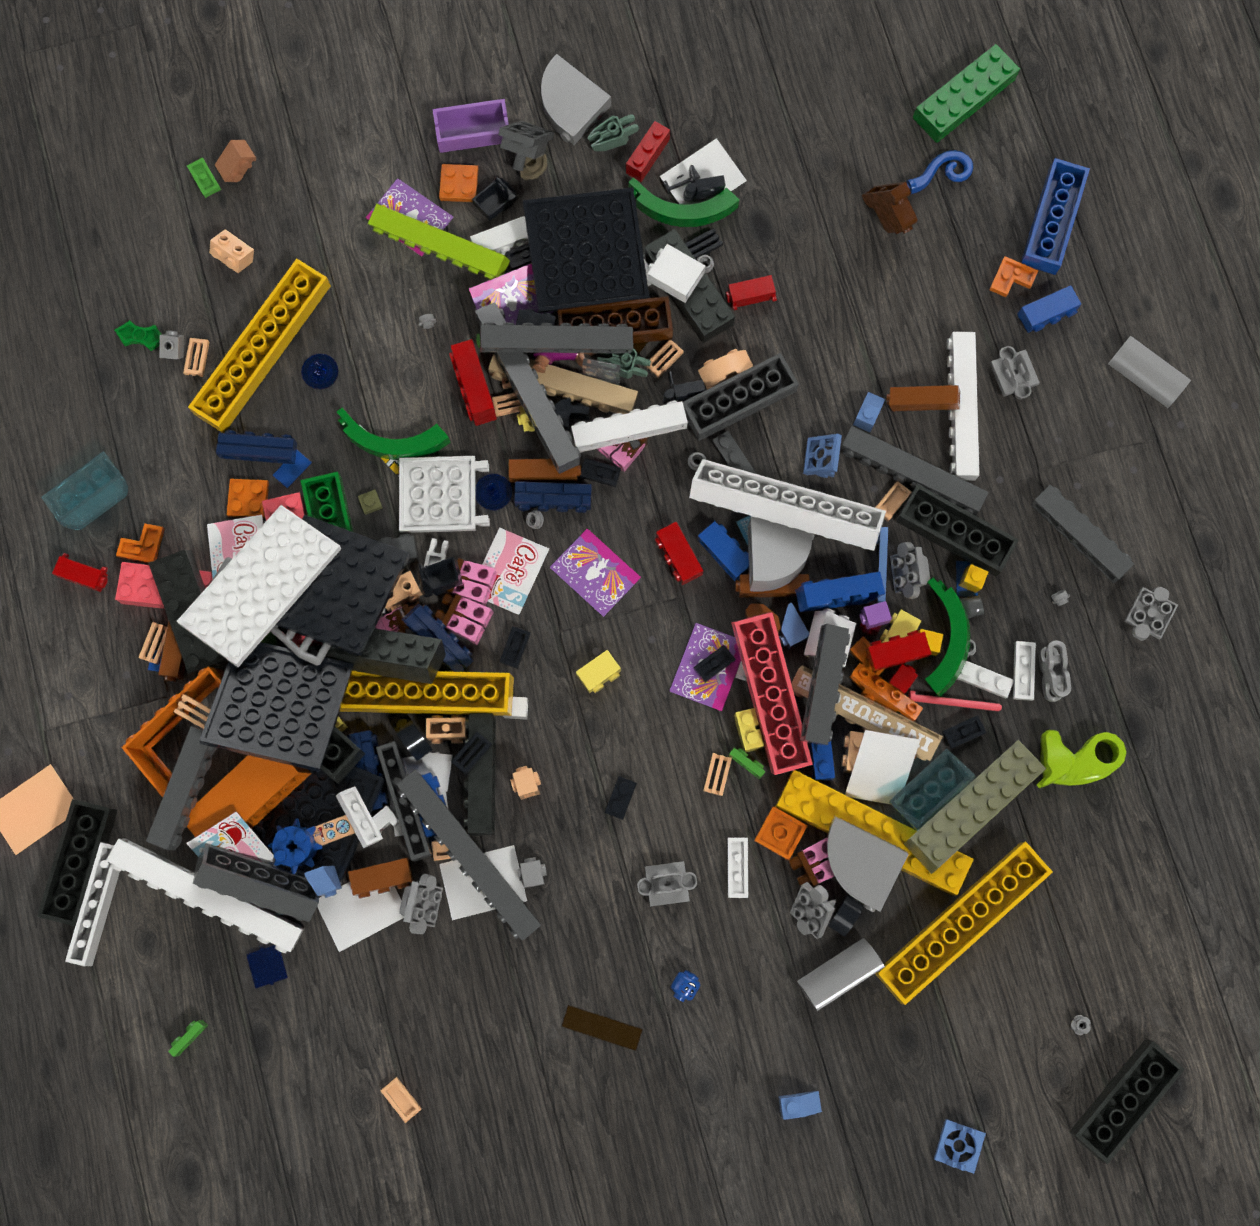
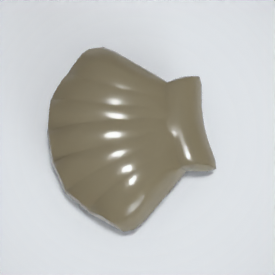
[520,154,547,180]

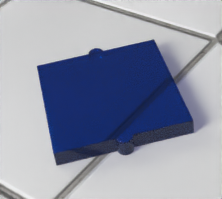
[246,945,288,988]

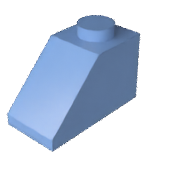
[853,392,885,432]
[779,603,809,650]
[304,866,342,898]
[778,1091,822,1120]

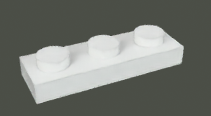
[1013,641,1036,701]
[957,661,1014,699]
[336,786,383,848]
[728,838,748,898]

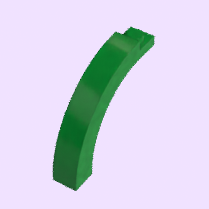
[628,178,740,227]
[337,408,451,460]
[925,577,970,697]

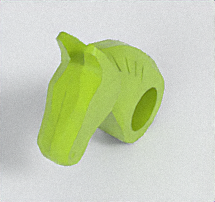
[1037,730,1126,788]

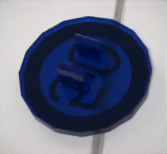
[301,354,339,390]
[476,474,512,511]

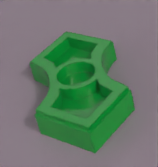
[114,320,162,351]

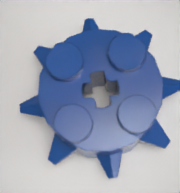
[268,819,322,874]

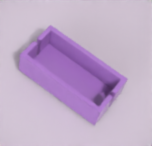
[433,99,509,153]

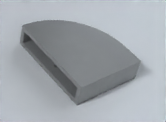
[541,54,611,145]
[747,517,814,592]
[827,816,909,912]

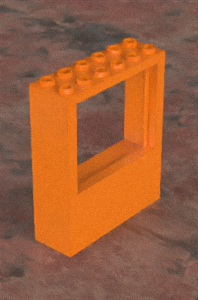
[121,666,312,847]

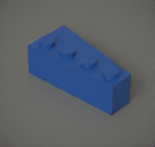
[795,572,885,612]

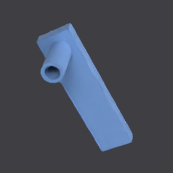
[876,527,888,603]

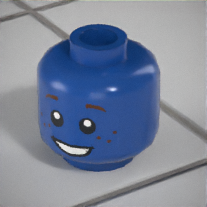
[671,970,701,1002]

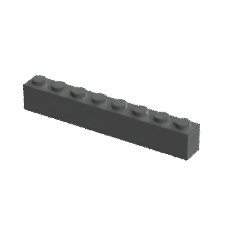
[480,322,633,354]
[840,426,989,516]

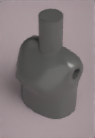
[946,595,984,619]

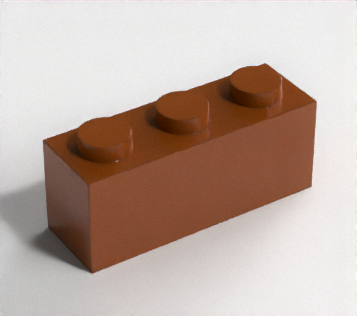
[348,858,414,899]

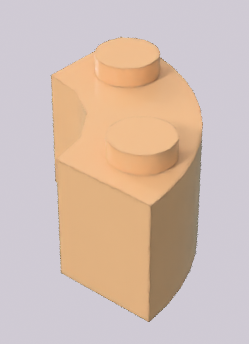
[698,349,753,390]

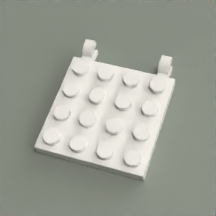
[399,456,490,533]

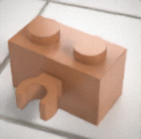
[215,140,256,182]

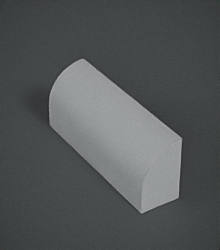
[1108,336,1191,408]
[797,938,885,1011]

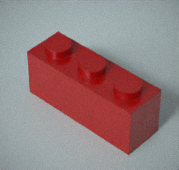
[626,121,670,182]
[654,522,703,585]
[866,630,932,672]

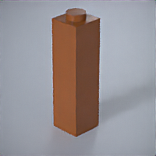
[887,385,961,411]
[509,459,581,483]
[735,574,809,597]
[158,621,185,682]

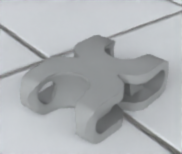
[1039,640,1071,702]

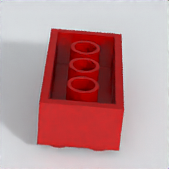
[449,339,497,426]

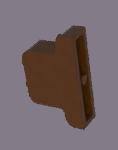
[861,182,918,234]

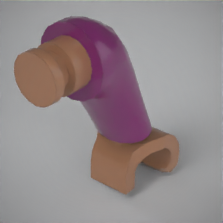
[533,353,597,373]

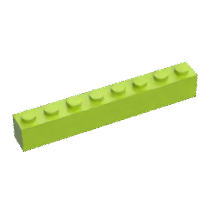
[368,203,510,280]

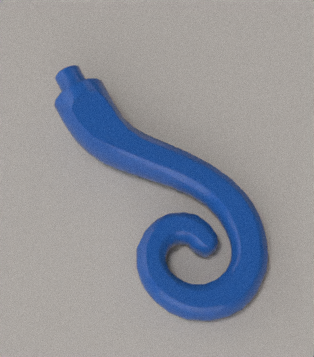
[906,150,973,195]

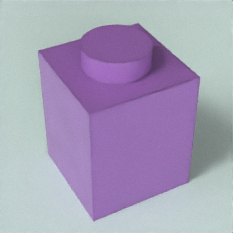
[860,601,892,629]

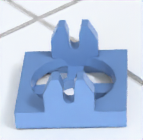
[803,434,842,478]
[934,1119,986,1174]

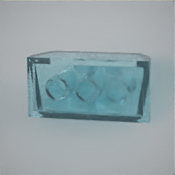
[41,451,128,530]
[889,748,976,831]

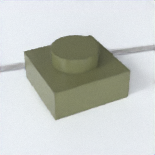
[358,489,383,515]

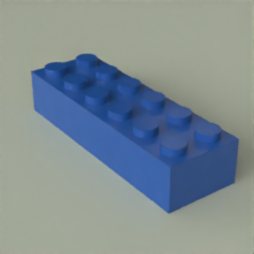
[1021,158,1090,275]

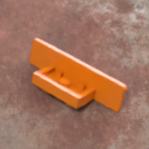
[850,663,923,721]

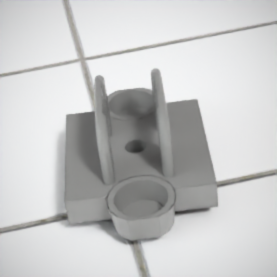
[990,346,1040,400]
[890,542,930,599]
[1124,587,1178,641]
[637,861,697,907]
[400,874,443,934]
[790,882,836,939]

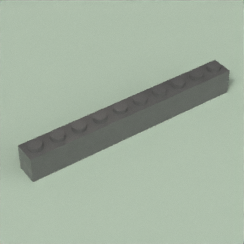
[475,302,581,474]
[397,769,541,941]

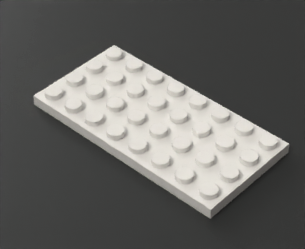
[177,505,341,667]

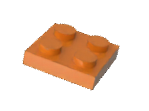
[439,164,479,202]
[227,479,269,519]
[754,806,808,861]

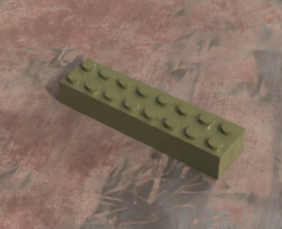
[904,740,1046,874]

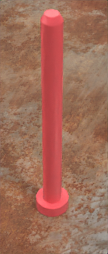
[908,690,1002,711]

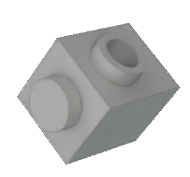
[159,331,184,359]
[517,857,547,888]

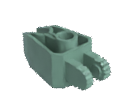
[588,114,639,151]
[597,349,651,379]

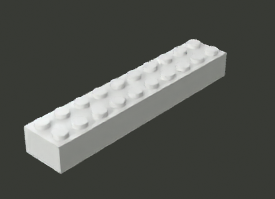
[689,459,886,551]
[106,838,305,953]

